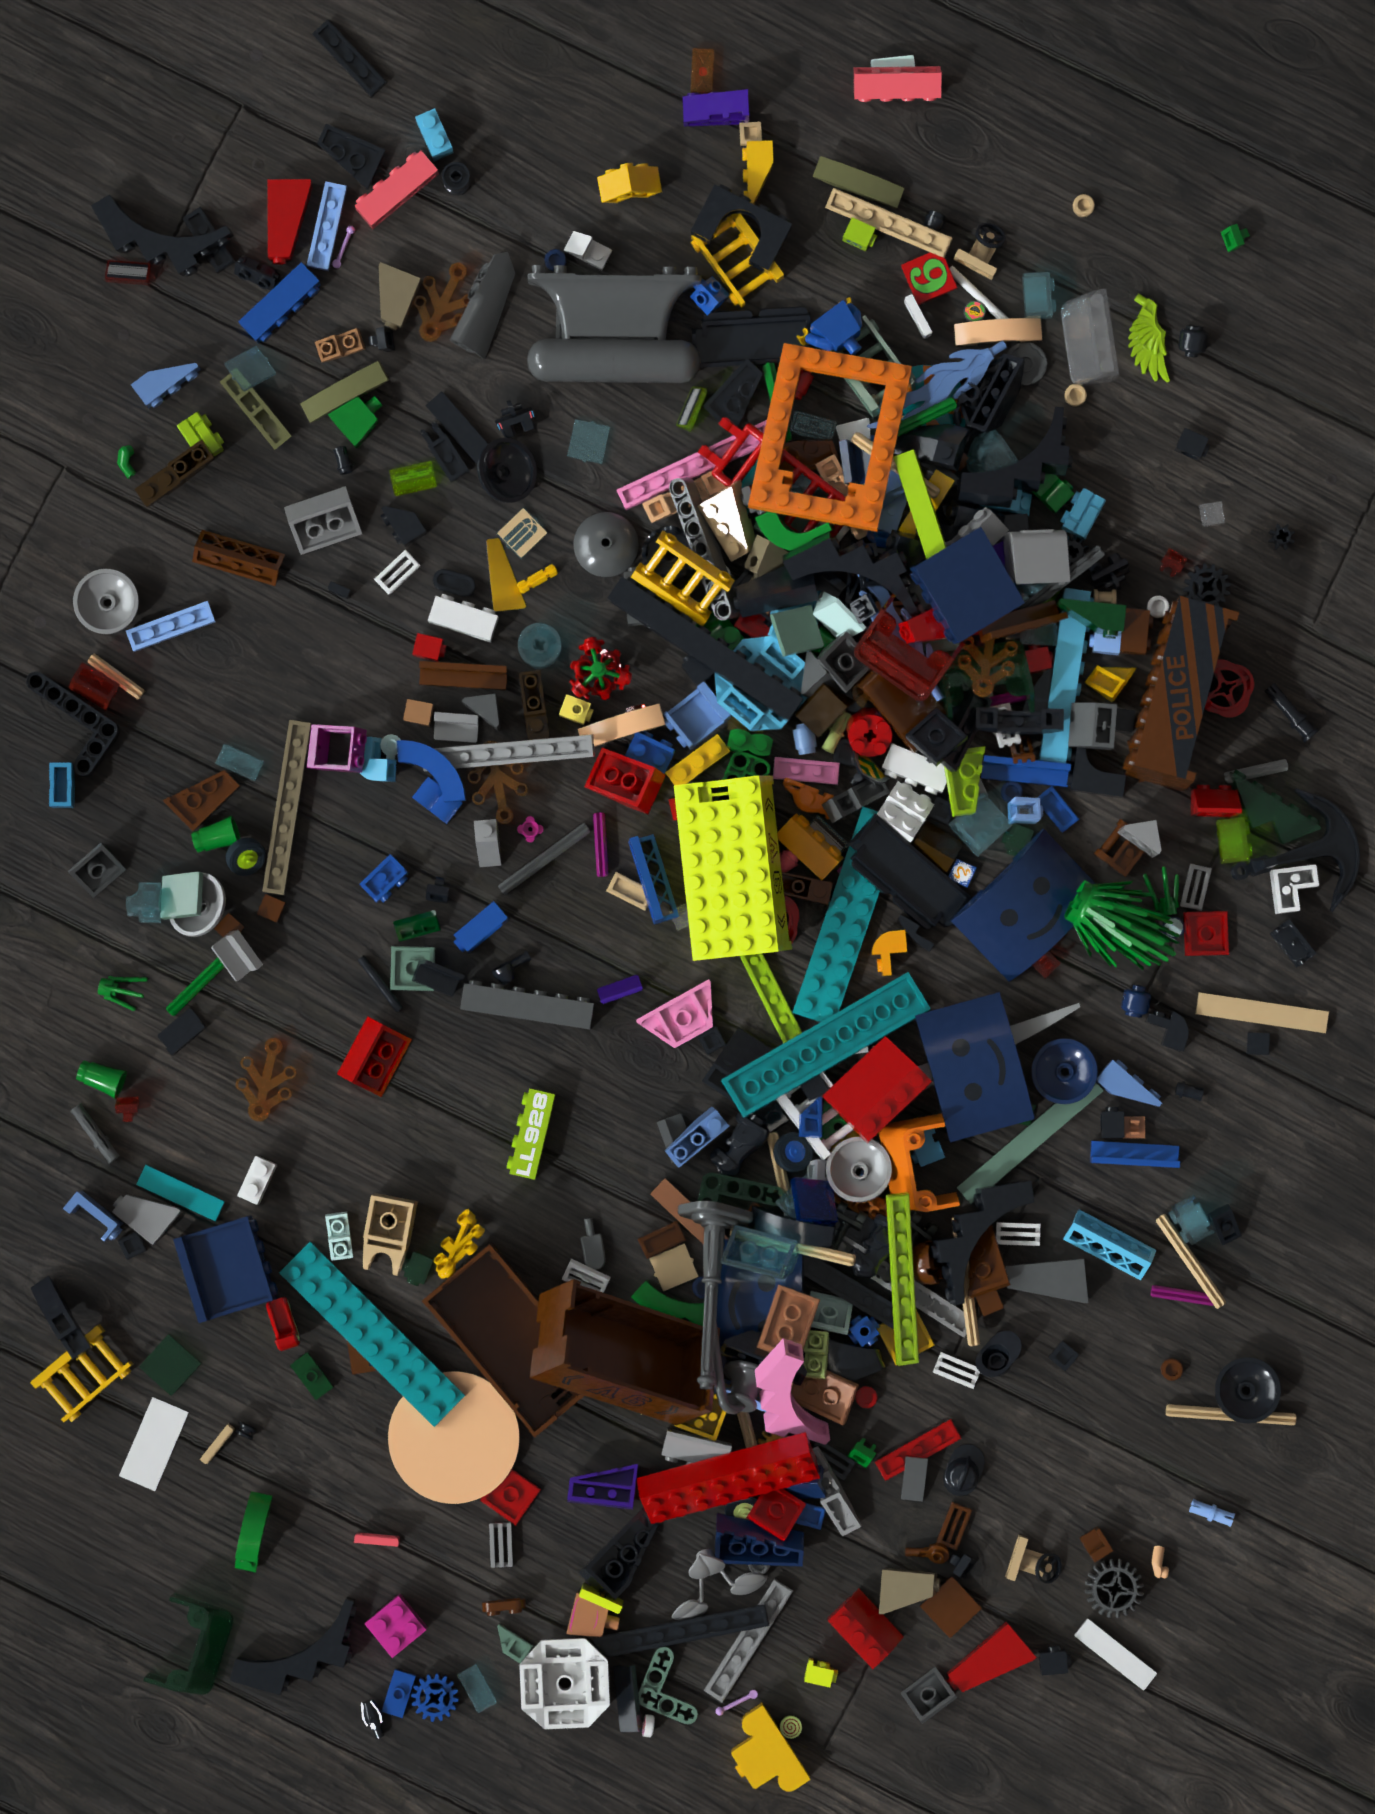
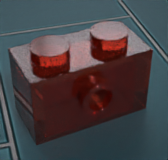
[69,662,120,710]

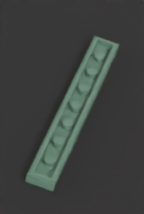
[956,1083,1103,1204]

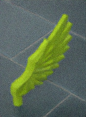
[1128,293,1170,383]

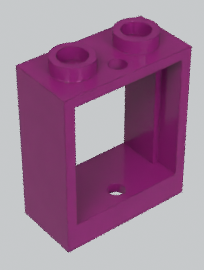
[307,724,367,773]

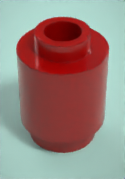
[795,370,814,400]

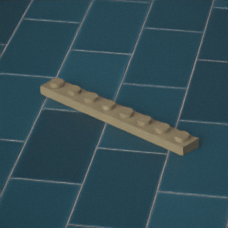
[262,720,312,895]

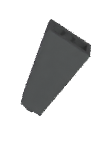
[1005,1258,1088,1303]

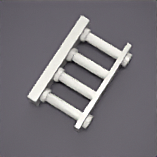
[776,1071,853,1160]

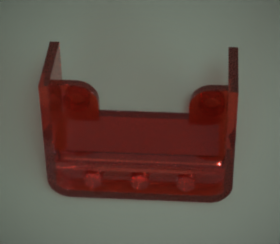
[854,594,965,701]

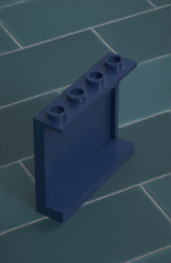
[910,527,1025,644]
[173,1215,278,1323]

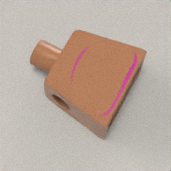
[566,1591,620,1637]

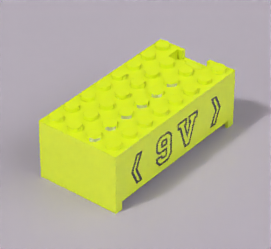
[674,775,792,961]

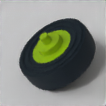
[226,838,265,876]

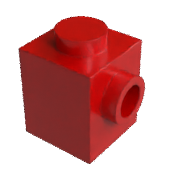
[412,633,447,662]
[1018,644,1054,676]

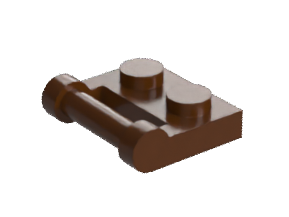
[1094,819,1144,877]

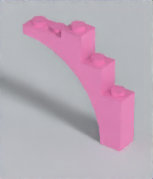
[755,1338,830,1445]

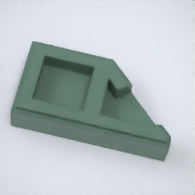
[497,1623,533,1663]

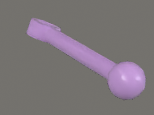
[332,226,355,268]
[716,1690,758,1716]

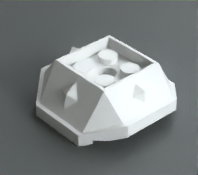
[520,1638,610,1729]

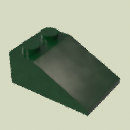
[1057,598,1126,639]

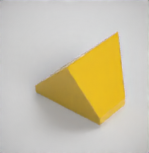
[1085,665,1137,703]

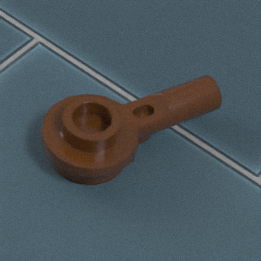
[905,1543,949,1564]

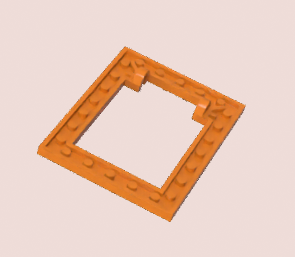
[748,343,912,532]

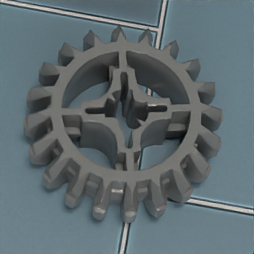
[1084,1558,1144,1618]

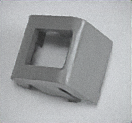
[995,529,1070,585]

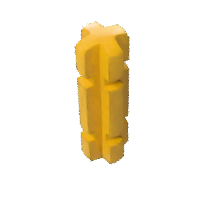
[517,564,558,594]

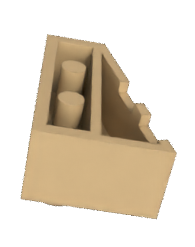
[698,479,755,562]

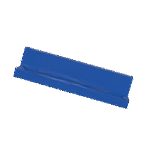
[980,755,1071,787]
[628,834,679,924]
[1090,1141,1180,1168]

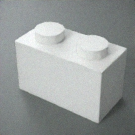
[237,1156,277,1205]

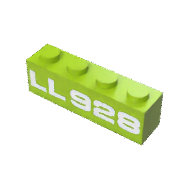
[507,1088,556,1180]

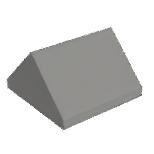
[1117,820,1162,858]

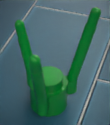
[1143,866,1179,915]
[98,976,148,1011]

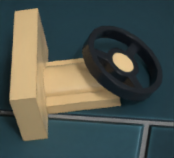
[954,223,1006,280]
[1005,1535,1062,1584]

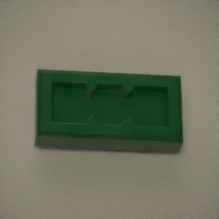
[393,910,441,942]
[290,1352,334,1400]

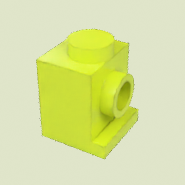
[804,1658,838,1688]

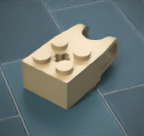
[363,1193,418,1276]

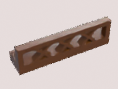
[192,530,285,586]
[978,600,1068,643]
[419,661,508,690]

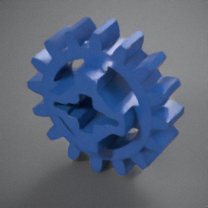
[411,1673,459,1722]

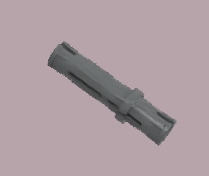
[70,1103,120,1164]

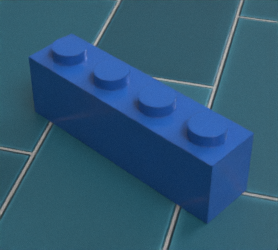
[238,262,321,343]

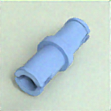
[1189,1499,1235,1527]

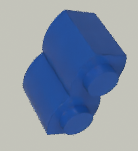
[412,777,463,824]

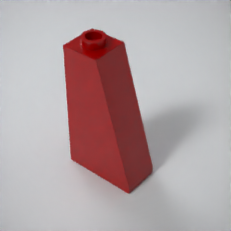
[267,179,313,265]
[898,608,979,644]
[947,1621,1037,1692]

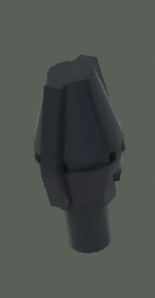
[361,1700,384,1739]

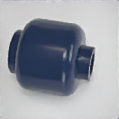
[1121,985,1152,1018]

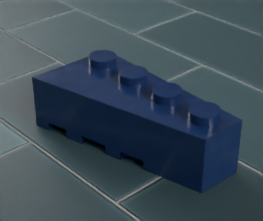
[715,1513,804,1567]

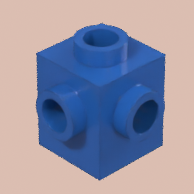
[690,276,730,316]
[848,1315,880,1347]

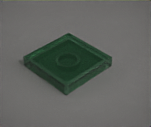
[139,1334,201,1396]

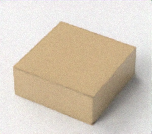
[739,122,762,146]

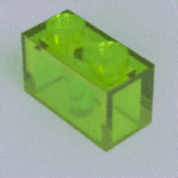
[1216,817,1252,864]

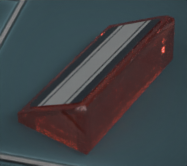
[105,260,151,285]

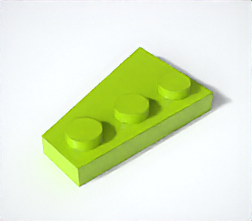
[944,746,985,817]

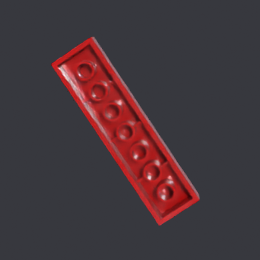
[637,1432,820,1524]

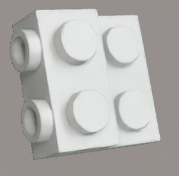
[877,782,935,843]

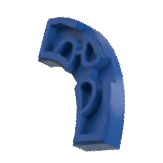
[397,740,466,803]

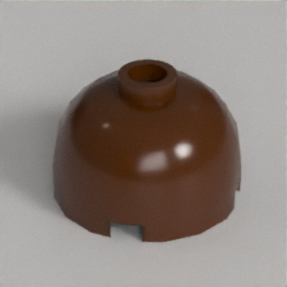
[912,1240,943,1285]

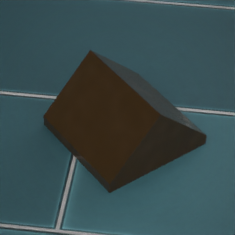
[795,683,854,738]
[912,821,964,874]

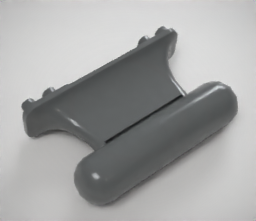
[527,265,702,383]

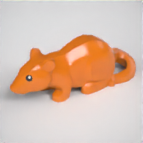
[783,778,834,819]

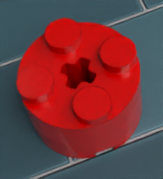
[846,707,892,757]

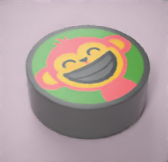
[963,301,986,322]

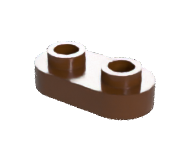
[482,1598,526,1616]

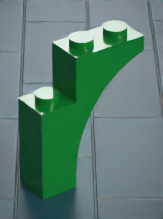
[631,1280,704,1326]

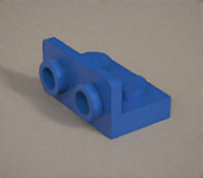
[625,731,675,774]

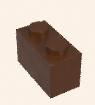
[1120,608,1153,656]

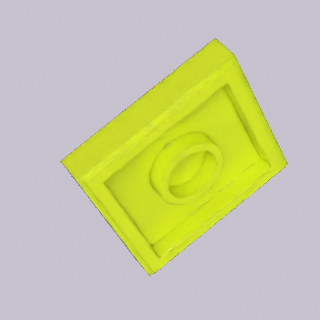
[579,1583,624,1614]

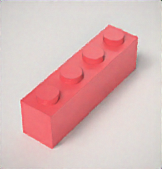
[854,66,942,102]
[355,150,439,229]

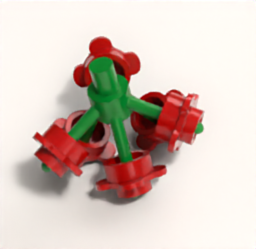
[569,637,632,700]

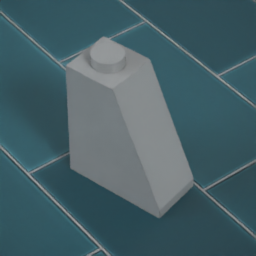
[474,819,501,867]
[112,1194,183,1245]

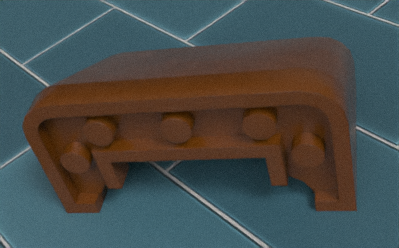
[855,652,950,753]

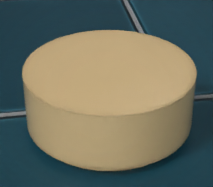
[1073,194,1095,217]
[1064,384,1087,407]

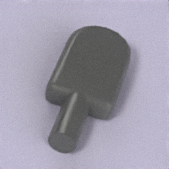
[581,1218,606,1270]

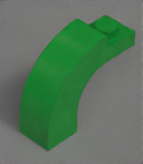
[755,512,835,551]
[235,1491,272,1572]

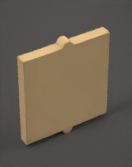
[649,1243,698,1291]

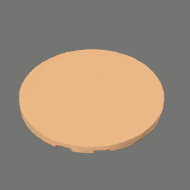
[388,1371,520,1504]

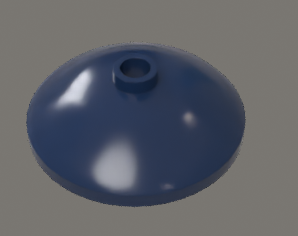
[1032,1039,1098,1104]

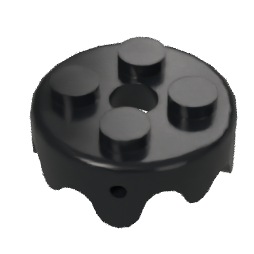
[642,526,692,581]

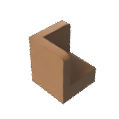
[403,699,434,727]

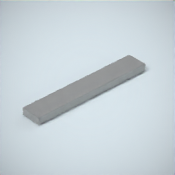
[704,1578,793,1702]

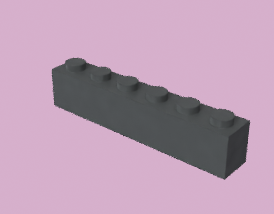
[460,980,594,1030]

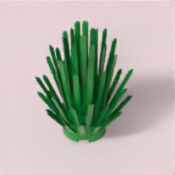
[1064,880,1180,971]

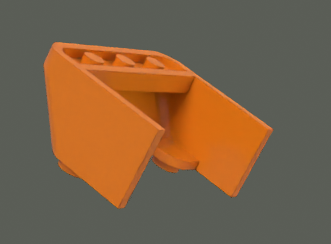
[879,1113,960,1212]

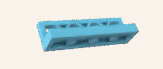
[1063,1209,1156,1280]

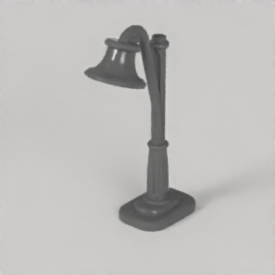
[678,1201,762,1415]

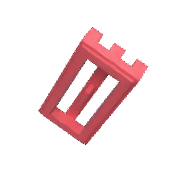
[354,1532,400,1547]

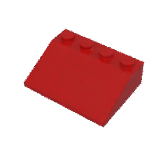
[822,1036,932,1144]

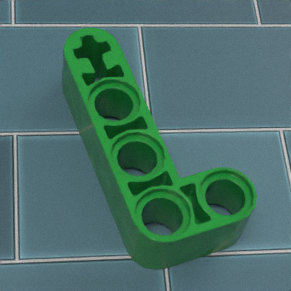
[714,751,770,801]

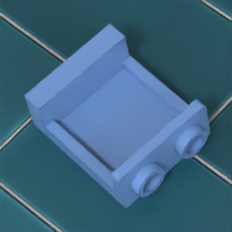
[663,681,731,750]
[63,1191,123,1241]

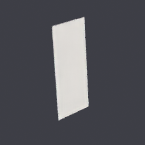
[119,1397,189,1491]

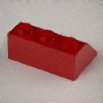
[337,1016,412,1097]
[827,1588,904,1669]

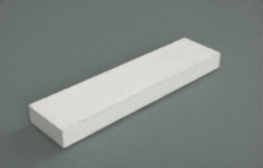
[1074,1618,1157,1691]

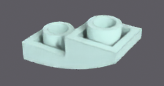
[325,1211,353,1261]

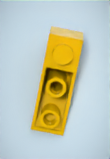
[742,141,773,204]

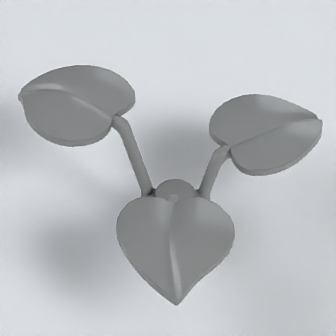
[672,1549,768,1620]

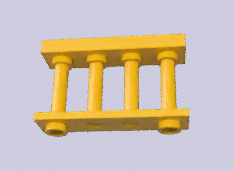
[690,214,784,308]
[631,531,735,626]
[30,1324,133,1422]

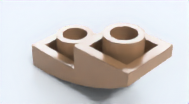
[315,328,365,363]

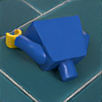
[796,297,862,355]

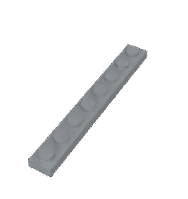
[423,734,595,771]

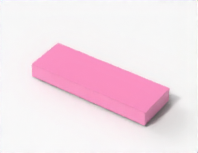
[773,757,840,785]

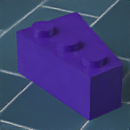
[683,89,749,127]
[567,1464,638,1510]

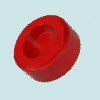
[855,1386,877,1408]

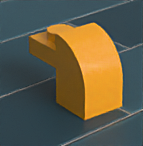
[872,930,907,976]

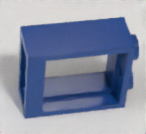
[453,901,509,953]

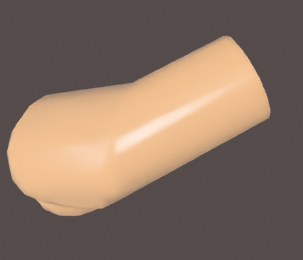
[1152,1546,1169,1578]

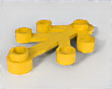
[434,1209,485,1279]

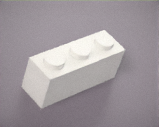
[428,594,499,643]
[881,744,947,795]

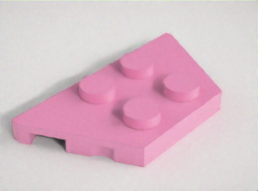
[636,979,713,1048]

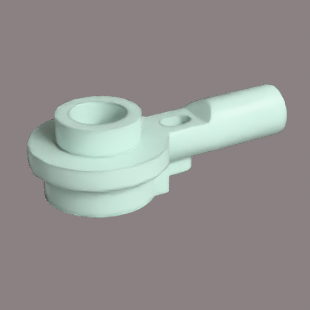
[380,734,401,760]

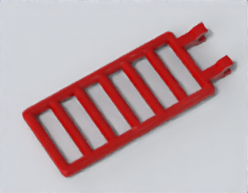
[698,417,846,538]

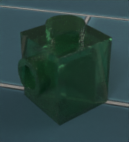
[1001,823,1034,857]
[402,1251,434,1286]

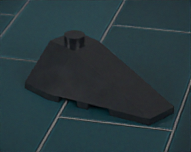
[894,424,970,471]

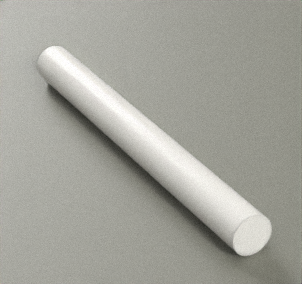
[950,266,1009,319]

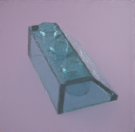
[720,1225,799,1279]

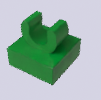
[1221,224,1250,252]
[847,1438,876,1468]

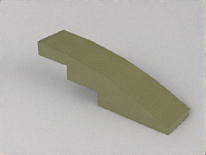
[813,156,904,209]
[300,361,389,423]
[220,368,292,450]

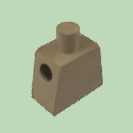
[745,535,788,581]

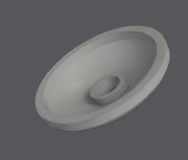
[73,569,139,634]
[170,872,226,937]
[826,1137,892,1202]

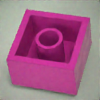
[365,1594,428,1658]

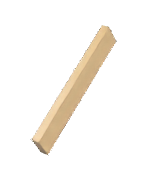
[825,188,953,258]
[1195,993,1329,1033]

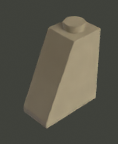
[379,262,422,331]
[879,1568,940,1614]

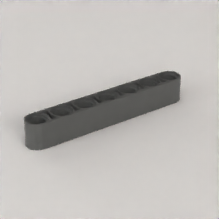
[669,477,740,620]

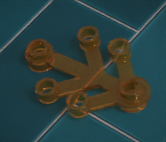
[413,262,468,342]
[958,636,1018,697]
[468,741,528,825]
[236,1038,297,1121]

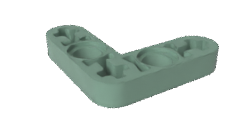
[638,1646,698,1724]

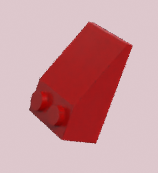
[584,748,666,814]
[1191,785,1242,817]

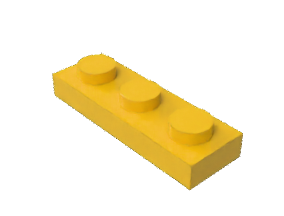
[665,734,730,785]

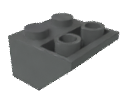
[1068,703,1117,750]

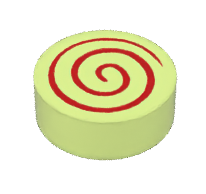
[780,1715,802,1739]

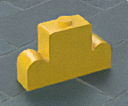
[731,1703,811,1792]

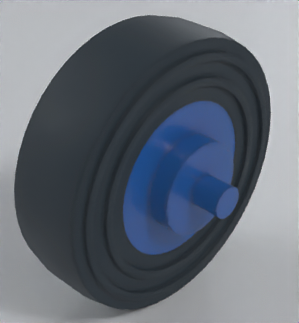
[773,1132,813,1172]

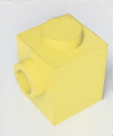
[559,694,594,725]

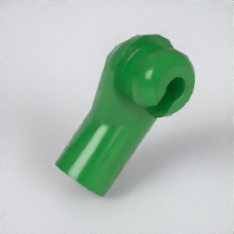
[117,445,136,479]

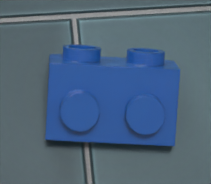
[359,854,409,903]

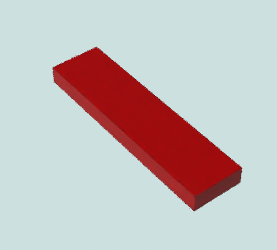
[874,1419,962,1481]

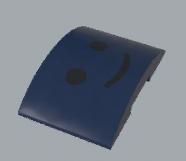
[950,829,1096,982]
[915,992,1034,1142]
[716,1239,804,1367]

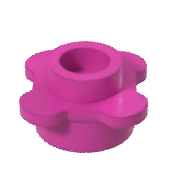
[517,816,543,842]

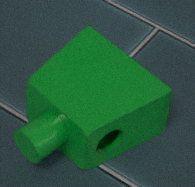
[328,396,383,449]

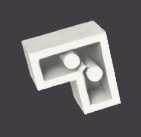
[1270,864,1319,914]

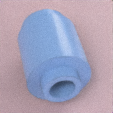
[792,723,817,755]

